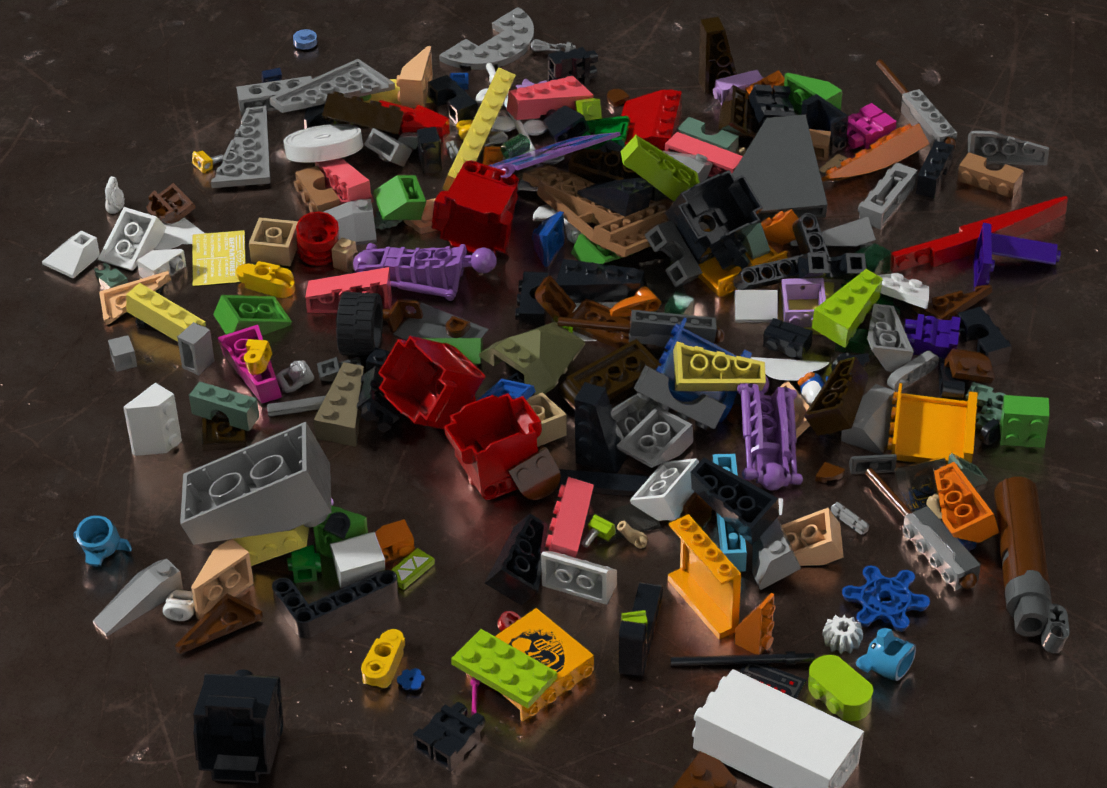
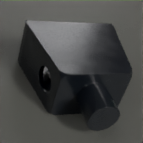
[543,106,590,143]

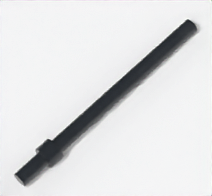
[671,651,815,667]

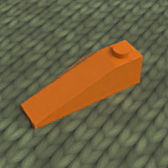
[934,462,999,543]

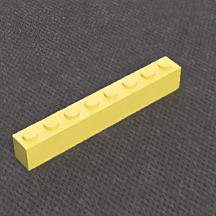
[443,67,516,191]

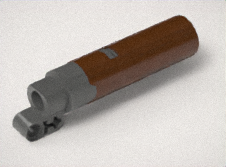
[994,477,1070,653]

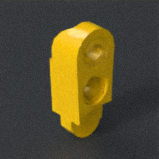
[236,261,295,298]
[361,629,405,688]

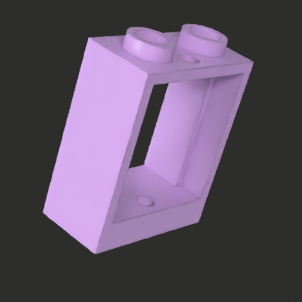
[781,278,826,327]

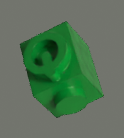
[287,545,322,583]

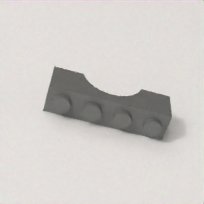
[634,365,726,430]

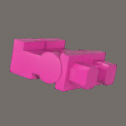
[847,103,897,150]

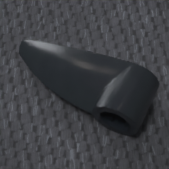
[938,357,965,401]

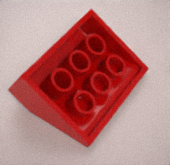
[621,89,682,151]

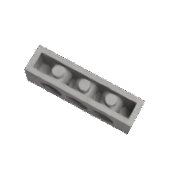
[236,76,312,115]

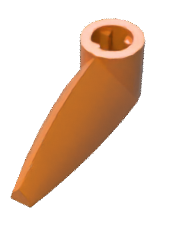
[610,287,661,317]

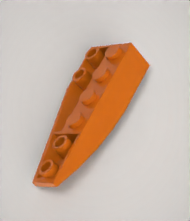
[821,123,930,182]

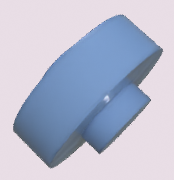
[293,29,317,50]

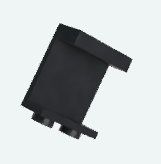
[801,94,848,154]

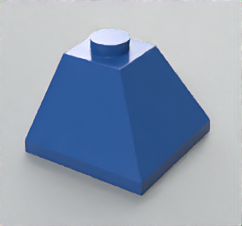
[532,211,564,267]

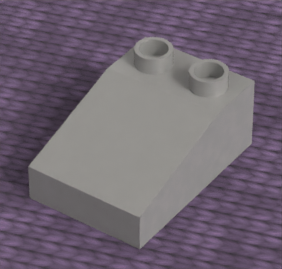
[180,422,332,545]

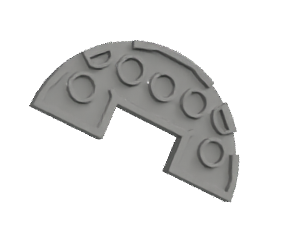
[439,7,534,70]

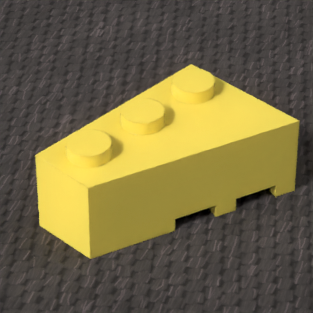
[227,525,309,566]

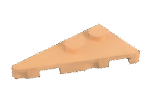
[99,271,171,325]

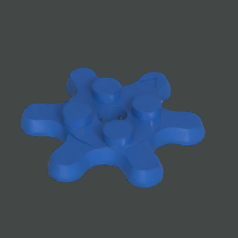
[842,565,930,632]

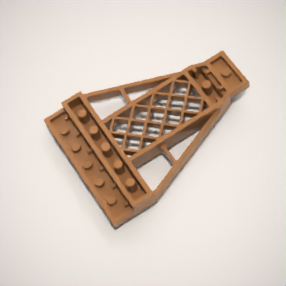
[522,164,674,257]

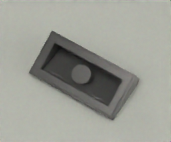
[849,454,897,475]

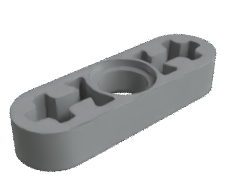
[887,351,939,392]

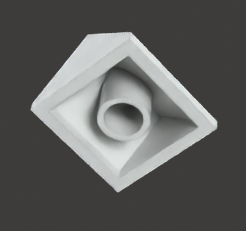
[734,290,778,323]
[330,532,385,588]

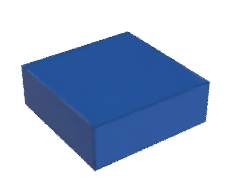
[450,73,469,90]

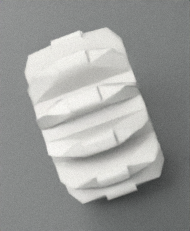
[822,614,863,654]

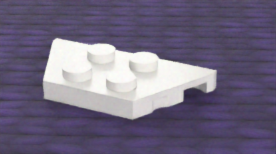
[878,273,929,309]

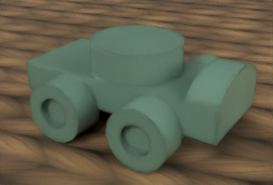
[374,211,402,230]
[976,405,1002,431]

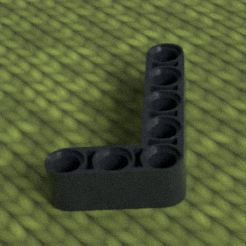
[733,213,829,290]
[272,570,399,638]
[619,582,663,677]

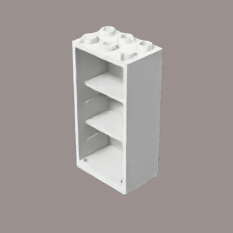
[692,669,864,788]

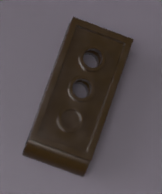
[558,339,662,410]

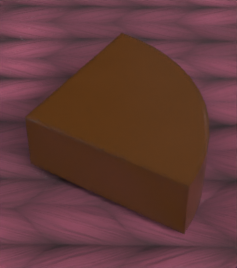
[815,462,845,483]

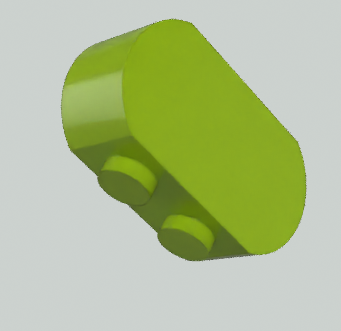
[808,655,873,721]

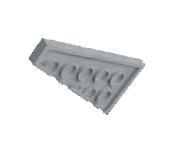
[270,59,395,113]
[211,106,271,188]

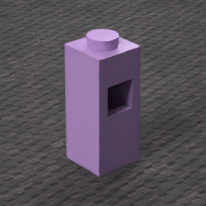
[713,70,763,105]

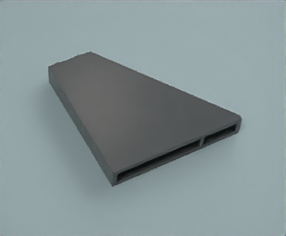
[732,114,828,223]

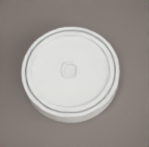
[283,124,363,162]

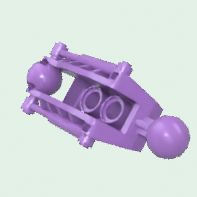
[353,243,497,301]
[737,375,803,491]

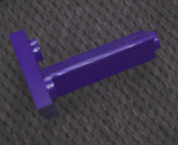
[973,223,1061,291]

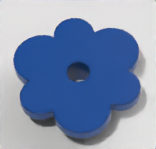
[397,668,425,690]

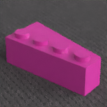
[218,325,282,404]

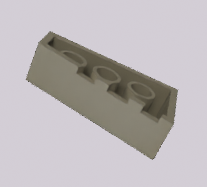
[314,362,364,447]

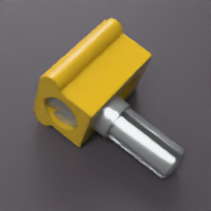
[192,150,223,174]

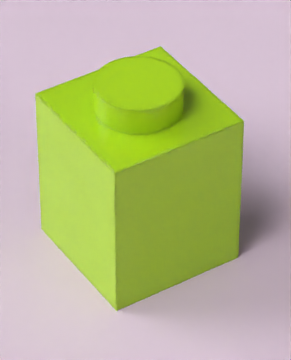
[575,98,602,121]

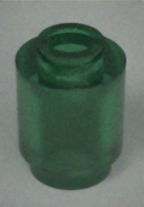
[501,134,530,159]

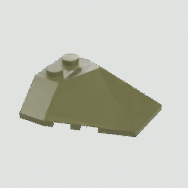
[479,322,585,395]

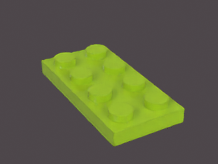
[451,629,558,709]

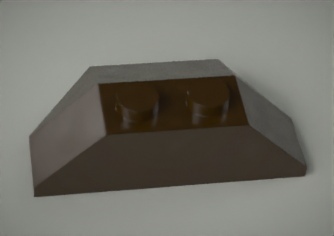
[718,85,760,140]

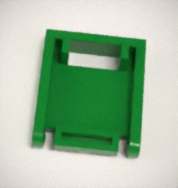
[581,116,630,150]

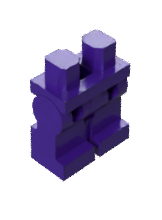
[904,314,961,359]

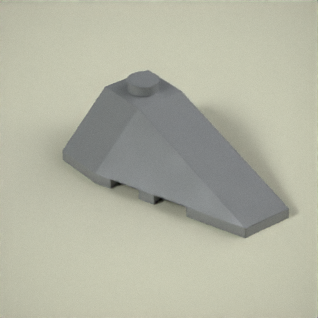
[967,131,1049,165]
[867,304,914,373]
[841,384,895,455]
[93,559,183,637]

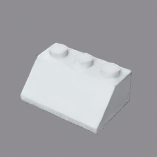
[124,383,182,456]
[630,458,699,521]
[541,551,617,605]

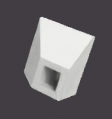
[42,231,100,278]

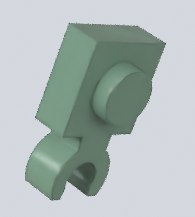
[94,263,128,289]
[965,382,1006,410]

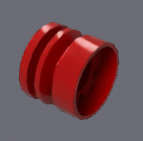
[296,211,339,266]

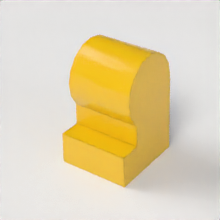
[244,339,273,375]

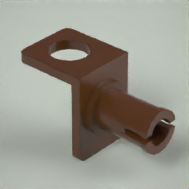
[383,299,423,333]

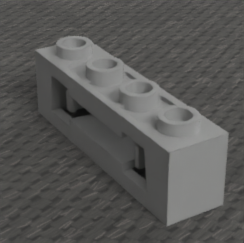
[858,162,918,229]

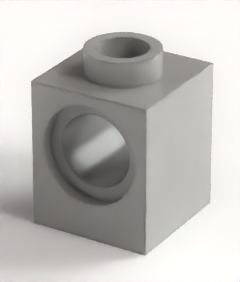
[108,335,137,372]

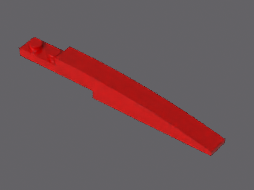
[889,196,1068,273]

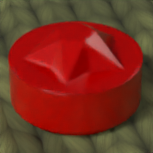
[497,611,521,632]

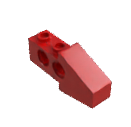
[379,100,450,142]

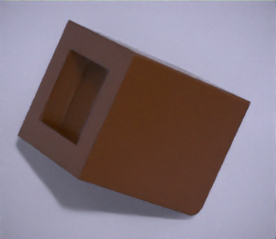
[683,492,716,529]

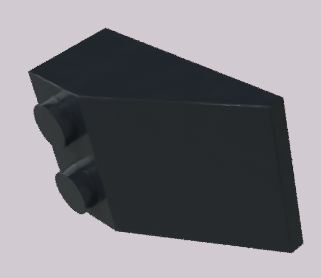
[577,178,653,217]

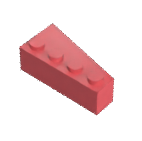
[506,76,594,120]
[315,158,374,205]
[305,267,392,314]

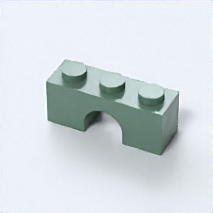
[677,117,739,154]
[189,381,259,431]

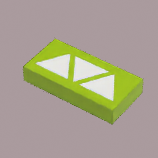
[392,548,435,590]

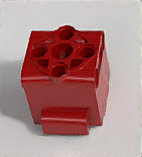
[431,161,519,255]
[378,336,486,429]
[444,393,542,500]

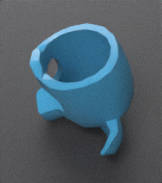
[73,515,132,567]
[856,628,916,681]

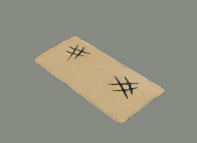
[819,154,847,174]

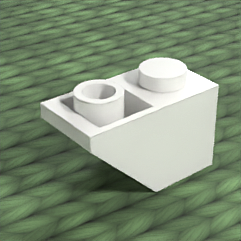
[137,249,186,278]

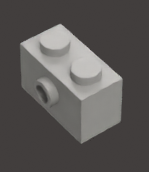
[364,128,412,167]
[177,322,215,376]

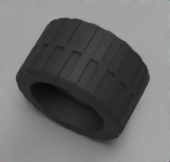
[336,292,383,357]

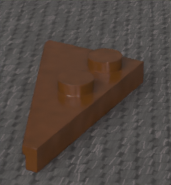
[912,284,992,320]
[175,593,263,654]

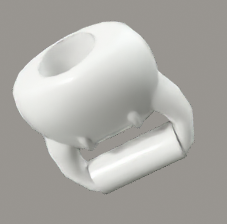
[105,177,125,214]
[163,590,195,621]

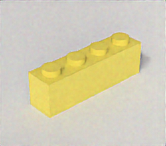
[126,283,206,342]

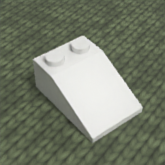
[98,207,167,271]

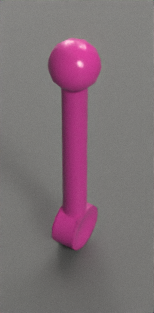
[470,678,480,717]

